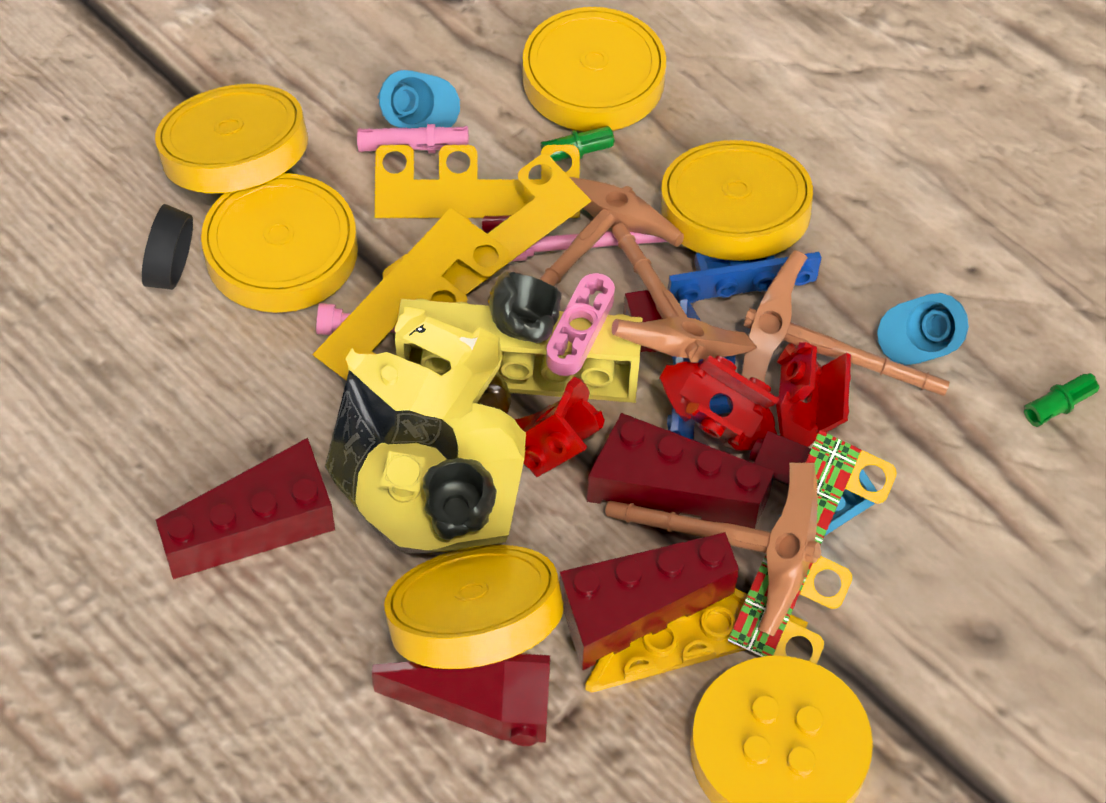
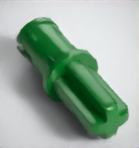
[540,126,615,162]
[1024,373,1100,427]

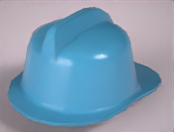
[377,70,460,128]
[877,293,969,365]

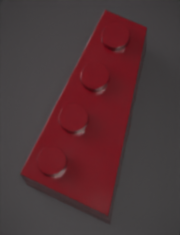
[587,413,775,529]
[155,438,335,580]
[559,532,739,671]

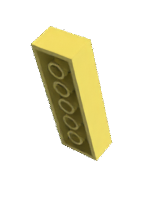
[395,299,643,403]

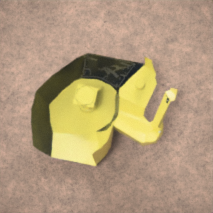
[325,306,526,554]

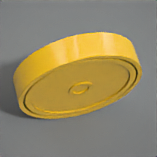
[522,7,666,132]
[155,84,308,193]
[661,140,813,261]
[201,173,358,313]
[384,545,564,669]
[690,656,873,803]

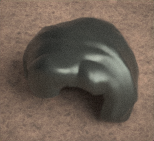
[489,272,562,343]
[423,458,497,541]

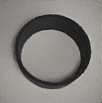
[142,204,193,290]

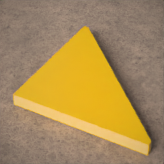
[585,588,808,693]

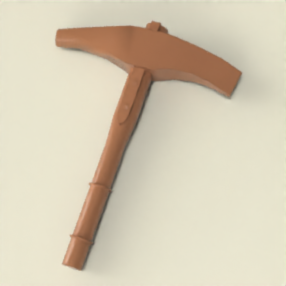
[540,177,684,286]
[612,223,757,363]
[741,250,950,396]
[605,463,822,636]

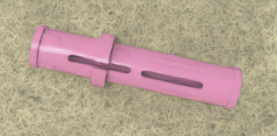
[357,124,469,153]

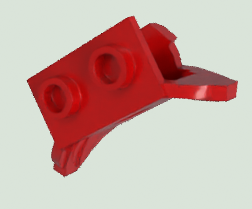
[776,342,851,447]
[659,356,779,450]
[514,377,605,478]

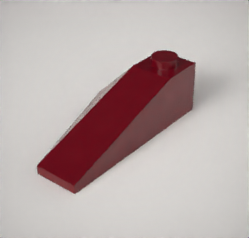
[372,654,551,746]

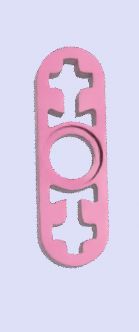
[546,273,615,376]

